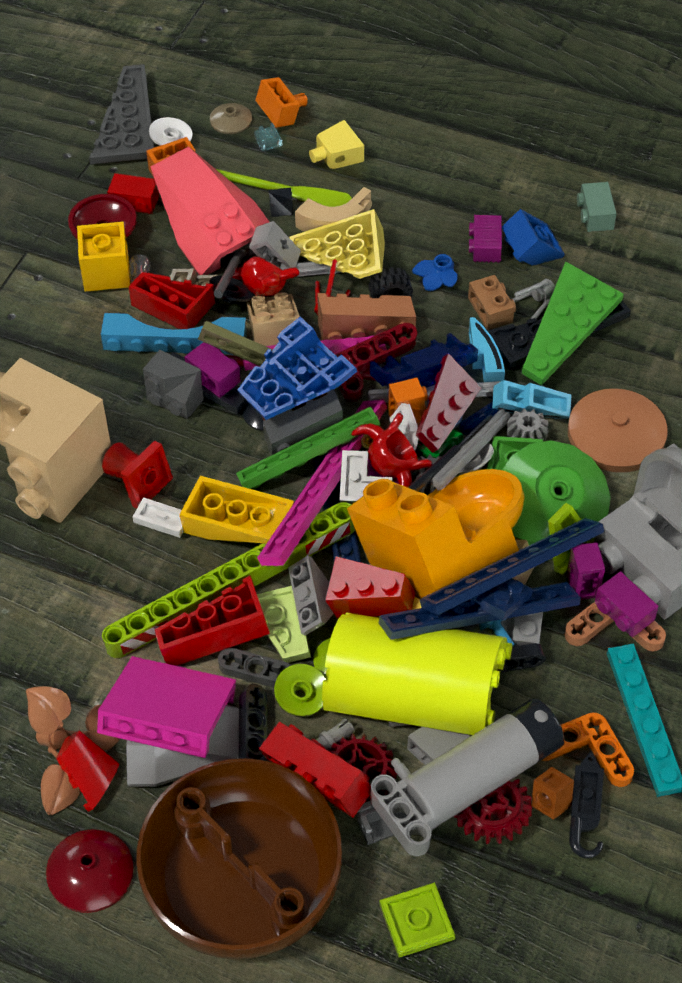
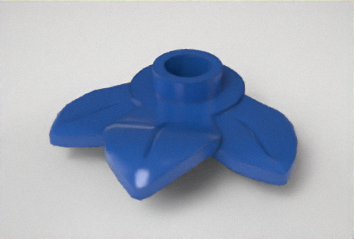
[412,254,458,291]

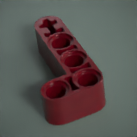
[335,322,417,402]

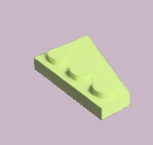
[257,586,311,663]

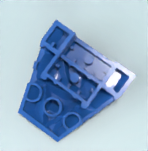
[237,317,357,420]

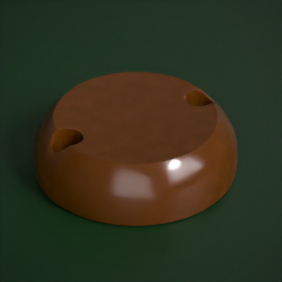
[137,758,342,959]

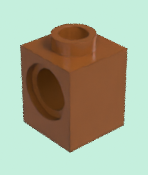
[531,767,574,820]

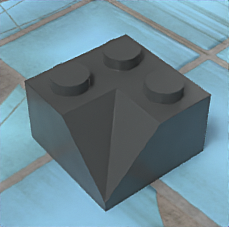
[143,350,204,419]

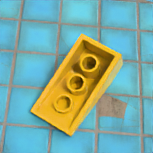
[179,476,294,544]

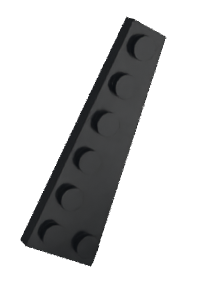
[488,301,631,369]

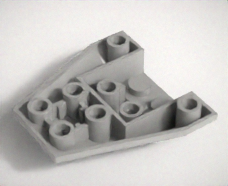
[126,705,239,787]

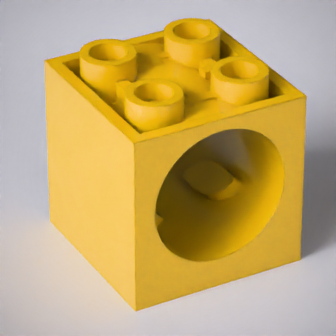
[77,222,131,292]

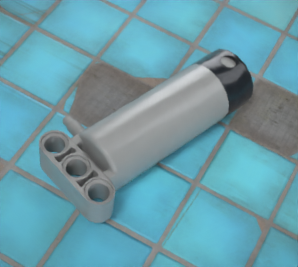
[370,699,564,856]

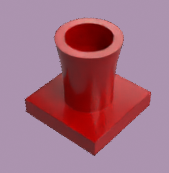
[102,441,173,509]

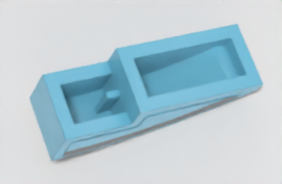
[469,317,505,382]
[492,380,571,419]

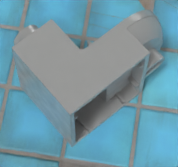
[594,443,682,620]

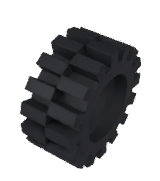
[368,268,413,298]

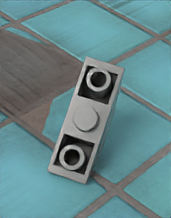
[288,555,334,636]

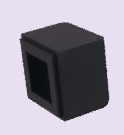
[268,187,293,217]

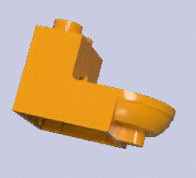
[347,469,524,599]

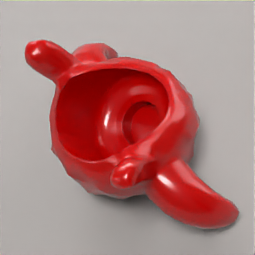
[232,256,300,296]
[351,413,432,488]

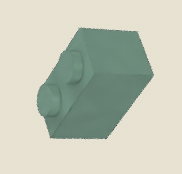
[577,182,616,232]

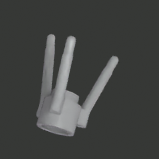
[513,279,555,320]

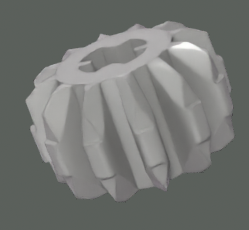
[507,408,549,441]

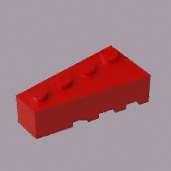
[155,576,270,666]
[259,722,371,818]

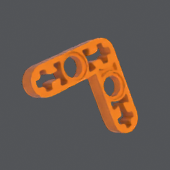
[541,712,634,787]

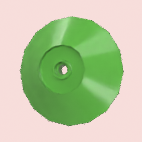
[502,440,611,545]

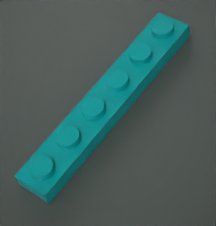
[607,643,682,797]

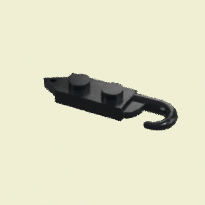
[569,752,604,859]

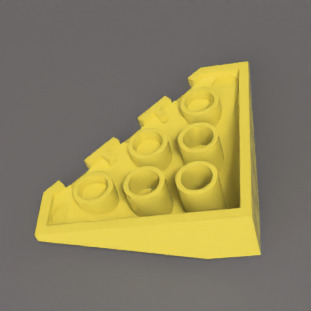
[290,209,385,279]

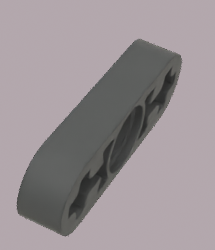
[218,648,291,688]

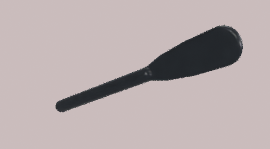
[408,414,492,491]

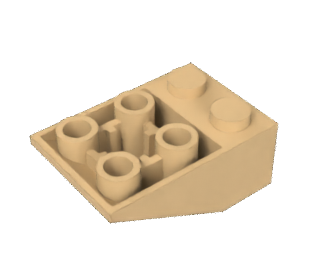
[246,293,300,346]

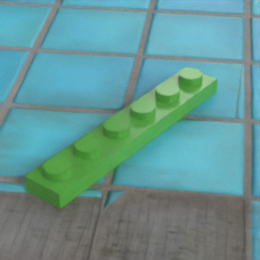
[236,406,380,489]

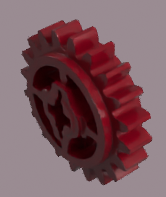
[454,779,532,844]

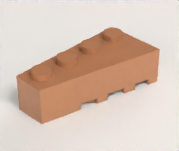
[318,293,416,340]

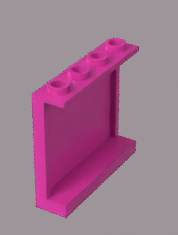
[97,656,236,758]

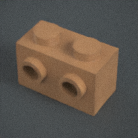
[468,275,516,331]

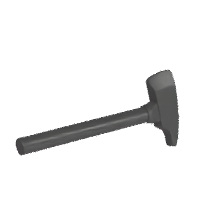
[214,243,255,298]

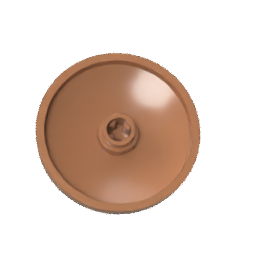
[568,389,667,472]

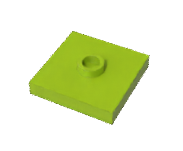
[379,882,455,958]

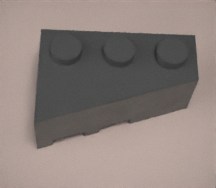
[263,389,343,455]

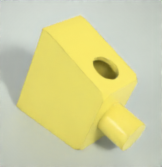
[309,120,364,169]

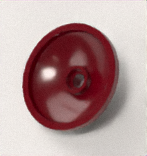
[68,194,137,240]
[46,829,134,913]

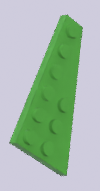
[522,262,624,385]

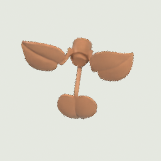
[26,686,120,815]

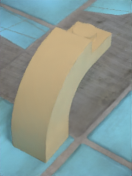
[295,187,372,232]

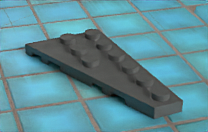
[89,64,154,164]

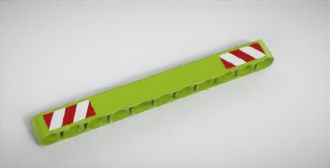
[102,502,355,658]

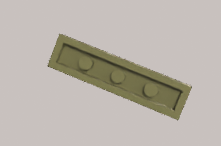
[198,320,273,366]

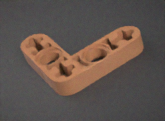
[565,602,666,652]

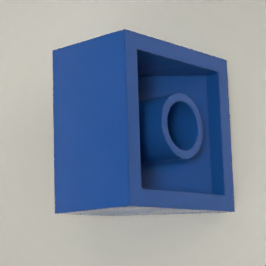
[501,209,565,266]

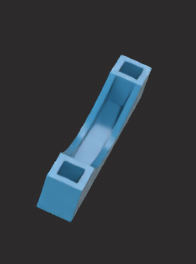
[101,313,247,355]

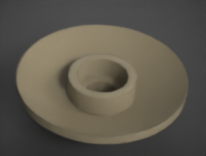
[210,103,252,134]

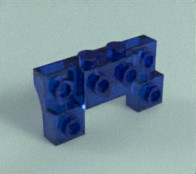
[370,333,478,388]

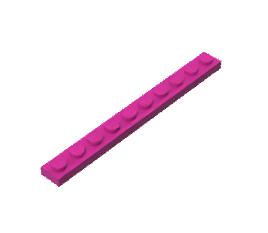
[257,400,387,566]

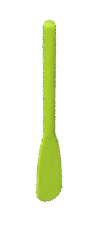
[216,169,352,207]

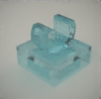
[254,123,282,151]

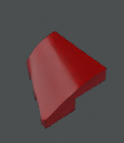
[56,730,120,812]

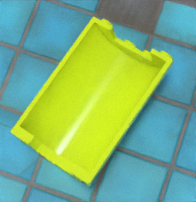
[322,613,512,735]

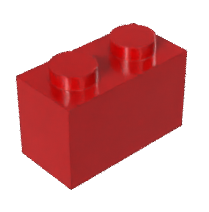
[107,173,159,214]

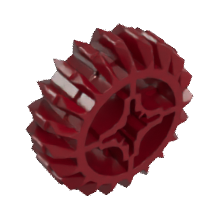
[329,733,397,803]

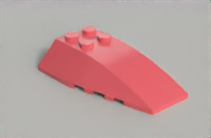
[150,147,269,275]

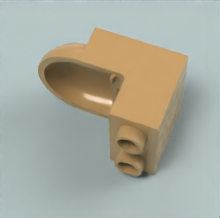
[0,358,111,523]

